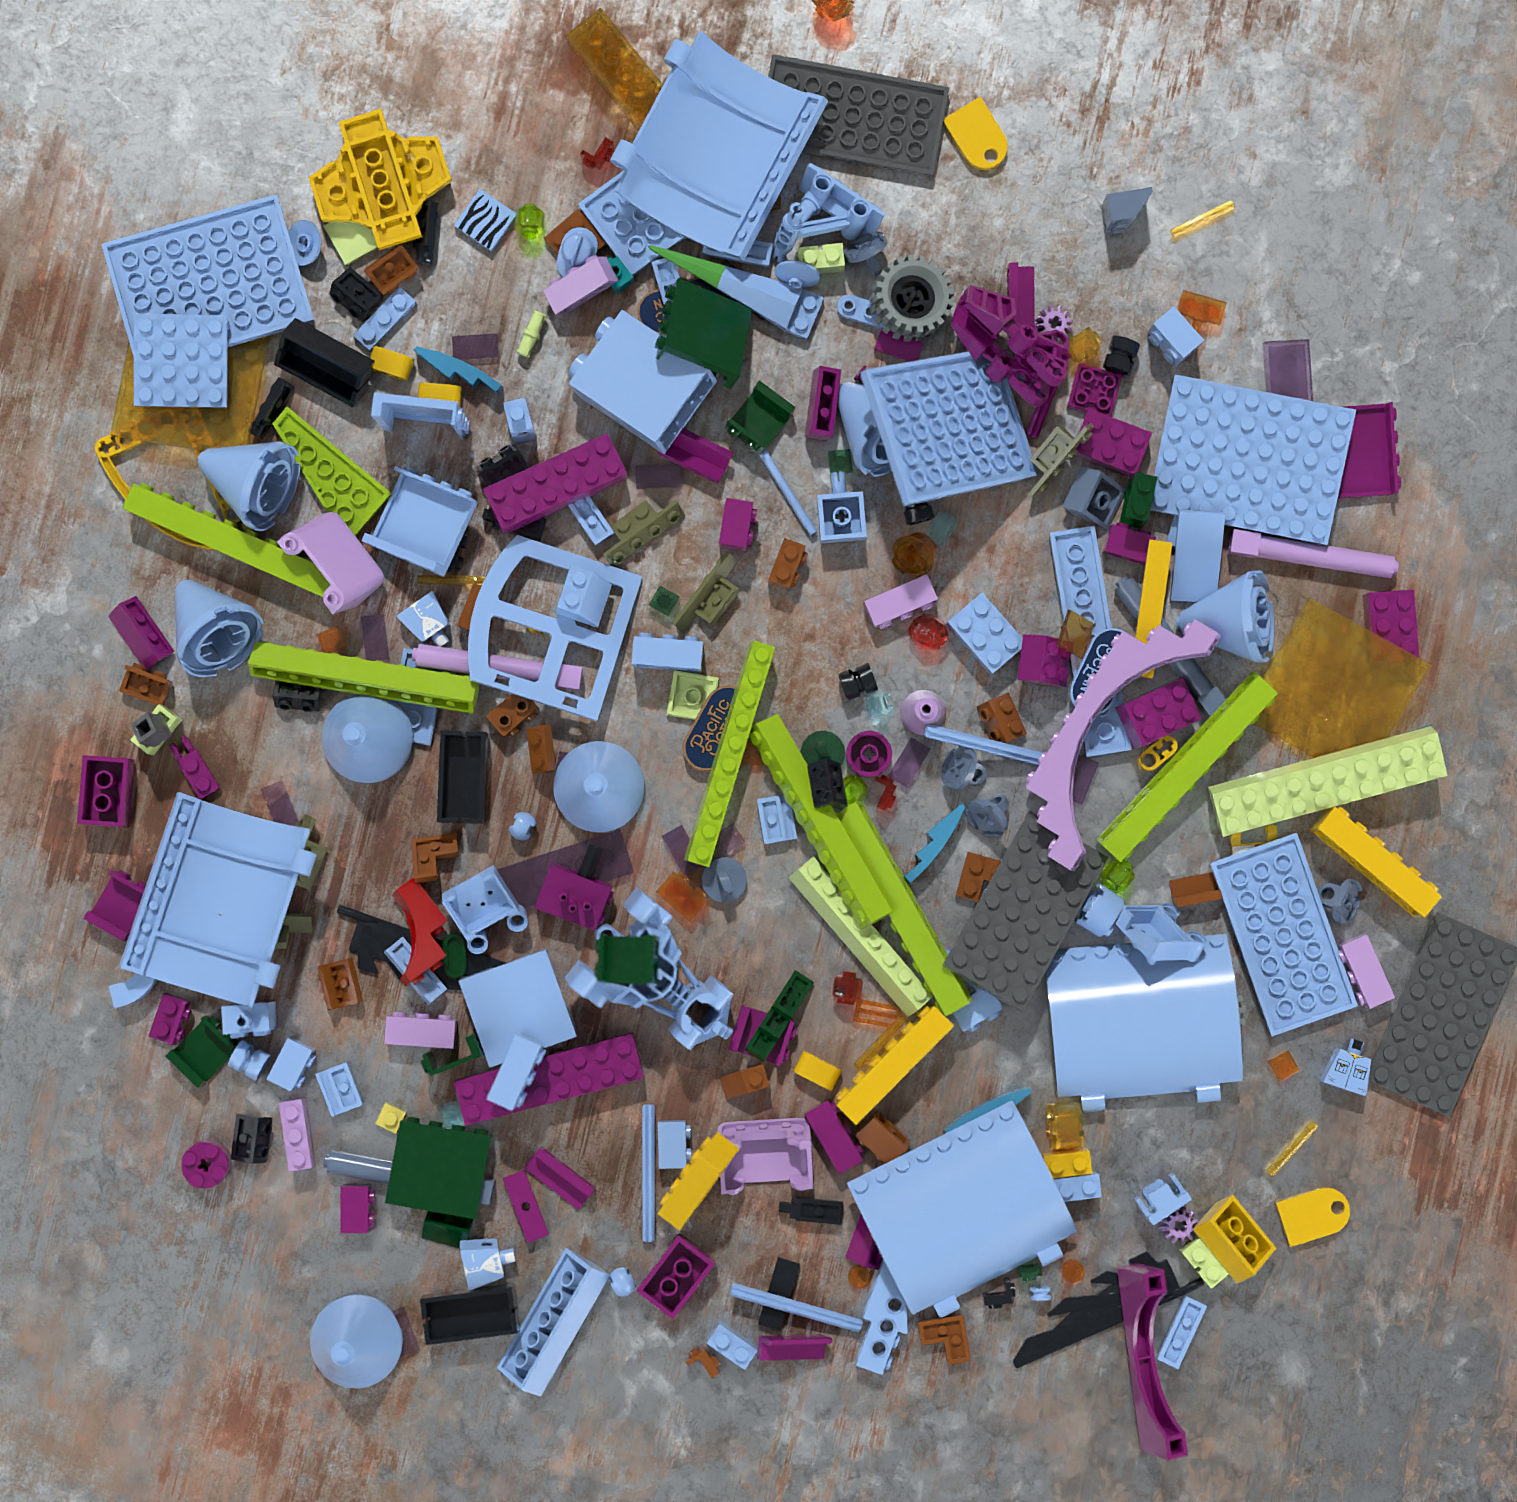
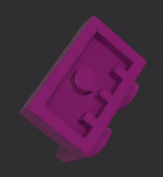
[148,993,192,1046]

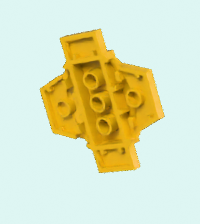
[308,108,452,251]

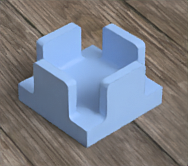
[1134,1173,1192,1226]

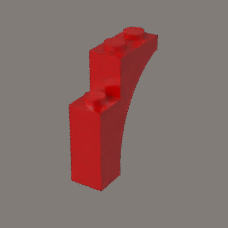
[392,877,447,987]

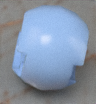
[509,812,536,841]
[608,1267,636,1297]

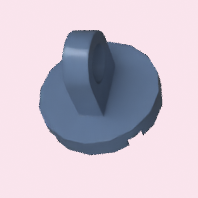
[843,231,887,277]
[942,746,987,791]
[965,794,1009,838]
[701,856,747,903]
[1317,878,1362,924]

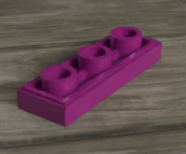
[503,1169,550,1243]

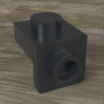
[982,1277,1016,1309]

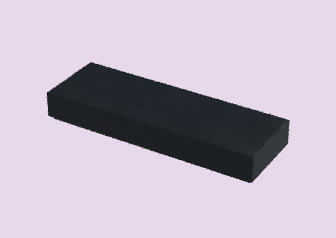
[758,1257,800,1331]

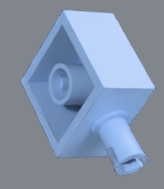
[817,472,867,544]
[221,1001,278,1038]

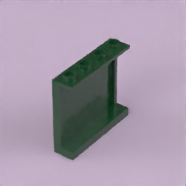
[655,278,752,389]
[385,1116,493,1219]

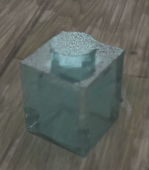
[923,512,958,550]

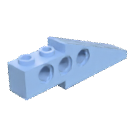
[855,1258,907,1375]

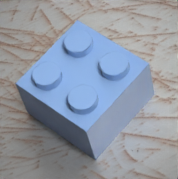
[1147,306,1204,366]

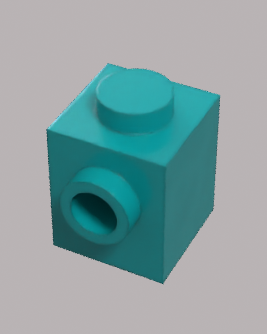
[608,256,635,295]

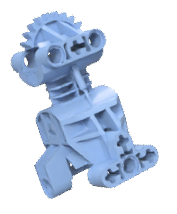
[564,887,734,1050]

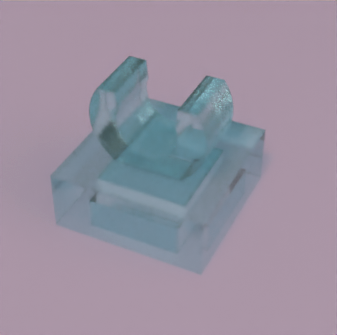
[863,691,893,719]
[438,1100,464,1127]

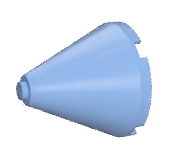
[837,382,892,477]
[198,442,300,531]
[1176,570,1275,663]
[175,580,264,677]
[322,694,414,783]
[553,741,645,832]
[310,1294,403,1388]

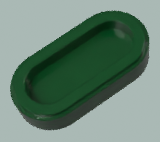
[443,932,467,978]

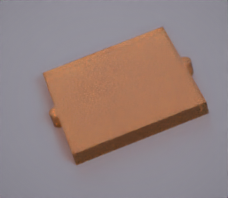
[1057,610,1094,659]

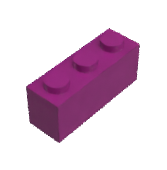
[804,366,842,441]
[804,1099,864,1174]

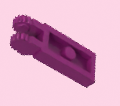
[169,735,221,800]

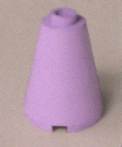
[901,690,946,735]

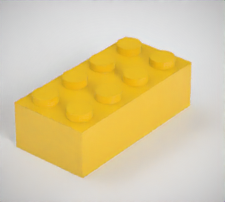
[657,1132,740,1231]

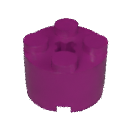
[846,731,892,778]
[181,1139,232,1189]

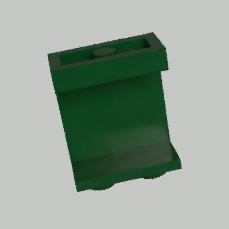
[725,380,796,455]
[1119,472,1158,529]
[594,934,660,985]
[165,1015,238,1088]
[420,1033,484,1076]

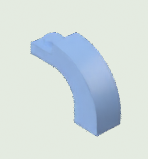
[109,973,158,1008]

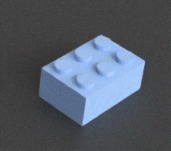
[946,592,1023,676]
[632,633,704,673]
[487,1032,546,1111]

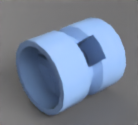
[228,1040,271,1081]

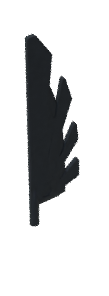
[337,904,506,990]
[1013,1251,1205,1369]

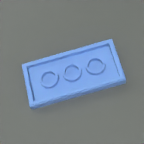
[1170,510,1225,602]
[394,648,446,746]

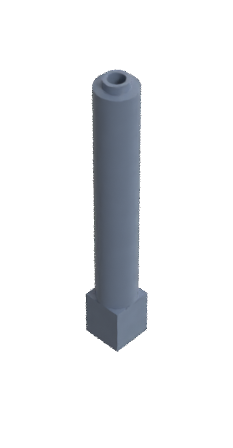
[1114,576,1226,719]
[324,1150,495,1205]

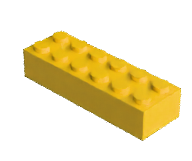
[1309,807,1442,918]
[835,1004,954,1125]

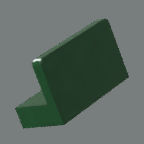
[421,1211,474,1249]

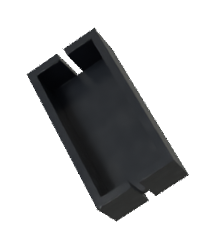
[274,318,375,408]
[437,730,489,824]
[420,1283,520,1345]

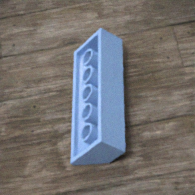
[497,1248,610,1397]

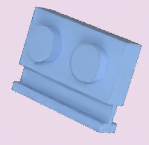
[757,795,797,844]
[315,1061,364,1117]

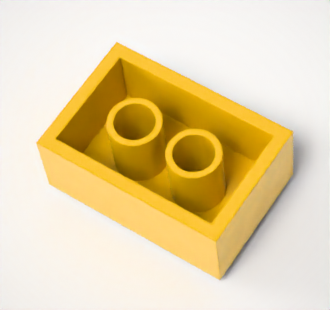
[1193,1194,1277,1283]

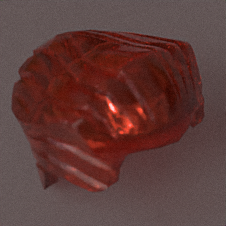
[909,613,948,650]

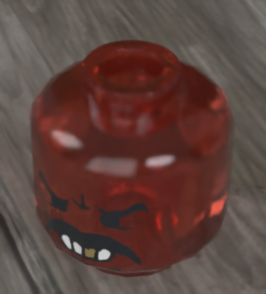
[832,971,863,1005]

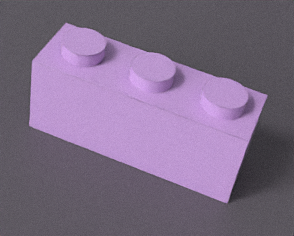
[543,255,618,315]
[863,574,938,630]
[1337,934,1395,1009]
[384,1011,458,1049]
[279,1097,316,1172]

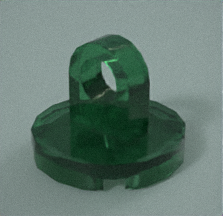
[800,730,845,765]

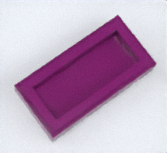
[874,328,924,362]

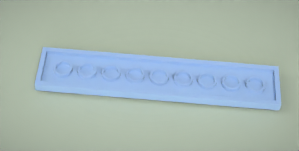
[1049,526,1132,757]

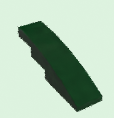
[744,970,814,1062]

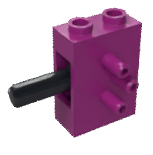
[535,844,614,931]

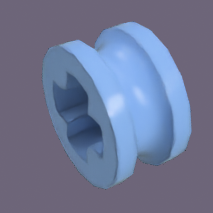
[1030,1286,1051,1301]

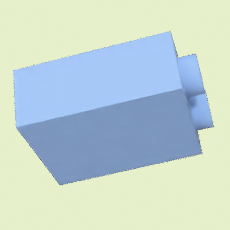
[568,310,717,454]

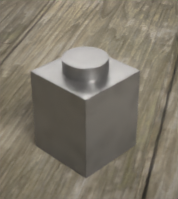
[130,712,172,748]

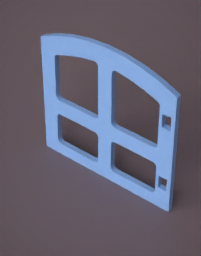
[468,535,642,721]

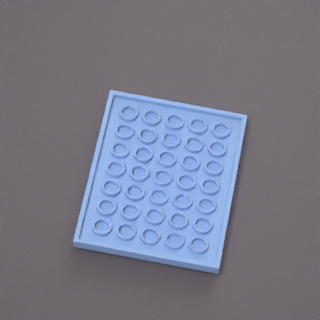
[101,194,315,357]
[860,352,1039,506]
[1151,374,1356,545]

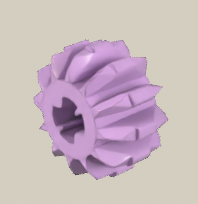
[1035,305,1073,343]
[1159,1206,1198,1245]

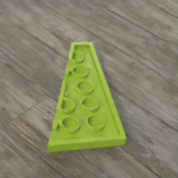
[272,407,392,536]

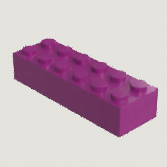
[483,433,627,535]

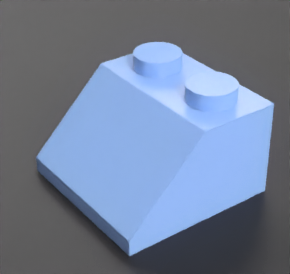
[555,565,612,628]

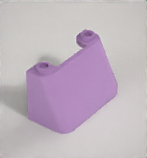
[277,512,384,614]
[718,1118,813,1195]

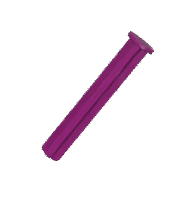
[1026,353,1072,438]

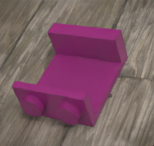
[83,869,147,941]
[728,1005,797,1067]

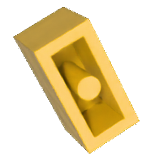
[1041,1148,1092,1178]

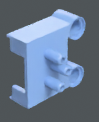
[442,865,528,954]
[1116,903,1207,965]

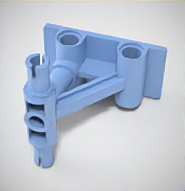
[772,163,885,263]

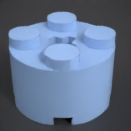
[1075,883,1125,937]

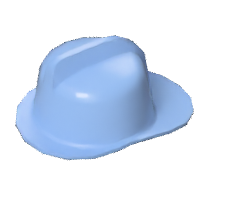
[557,227,598,278]

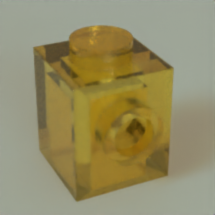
[1068,327,1101,364]

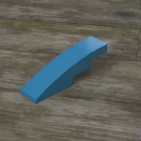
[414,346,503,395]
[904,803,966,883]
[943,1086,1032,1133]

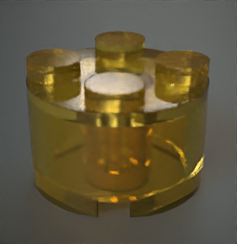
[1045,1101,1084,1150]

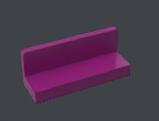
[1007,262,1035,325]
[657,428,734,483]
[108,596,175,671]
[525,1146,596,1209]
[846,1214,883,1270]
[757,1334,832,1361]

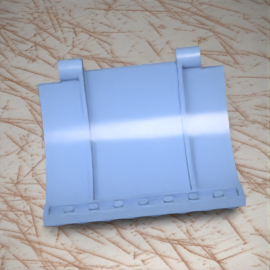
[610,31,828,261]
[118,792,317,1007]
[1045,934,1243,1113]
[847,1100,1077,1318]

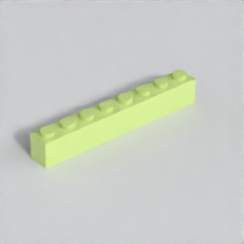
[789,856,933,1017]

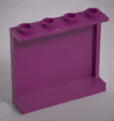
[1337,402,1401,499]

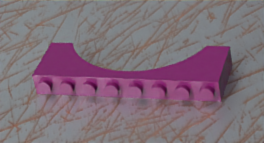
[1117,1263,1188,1461]

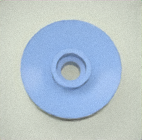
[288,220,321,266]
[775,261,820,288]

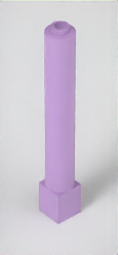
[1227,529,1399,579]
[412,644,582,691]

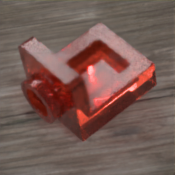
[580,137,615,170]
[874,774,897,811]

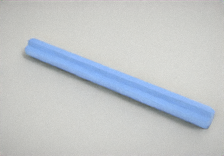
[924,724,1043,766]
[642,1104,655,1242]
[730,1283,863,1332]

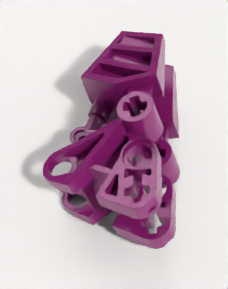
[951,285,1069,407]

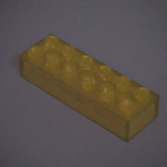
[565,7,663,132]

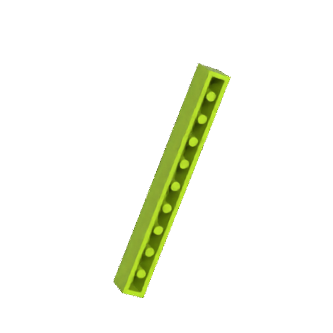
[122,482,331,597]
[684,640,775,867]
[248,641,480,714]
[1096,671,1278,862]
[749,714,892,929]
[836,801,974,1016]

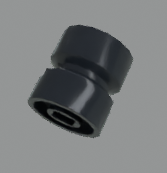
[1102,335,1140,376]
[899,494,935,526]
[838,663,878,701]

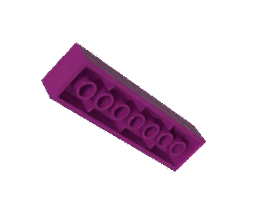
[454,1032,645,1126]

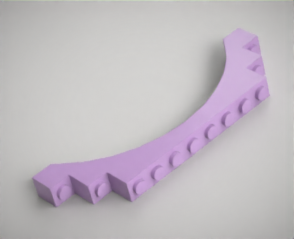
[1025,619,1221,872]

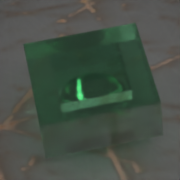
[828,449,853,474]
[649,586,680,617]
[1016,1263,1042,1281]

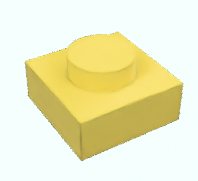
[375,1102,407,1134]

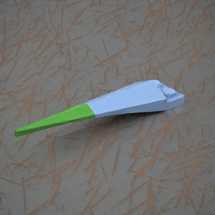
[648,245,824,341]

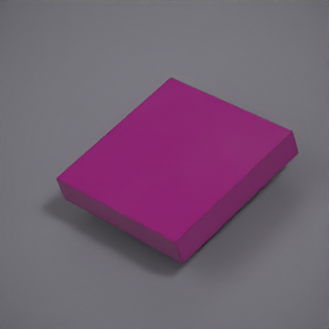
[1067,363,1122,417]

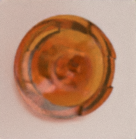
[812,0,855,23]
[892,532,936,578]

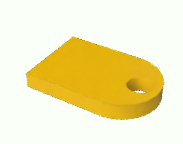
[943,96,1008,170]
[1275,1187,1350,1247]

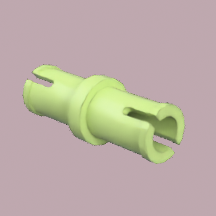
[516,310,547,358]

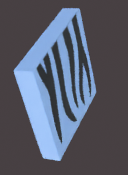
[454,189,517,252]

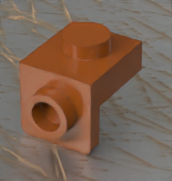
[685,1346,721,1378]

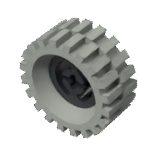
[869,255,955,342]

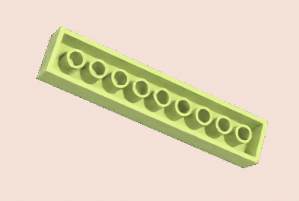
[1208,726,1447,837]

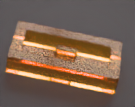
[853,998,902,1029]

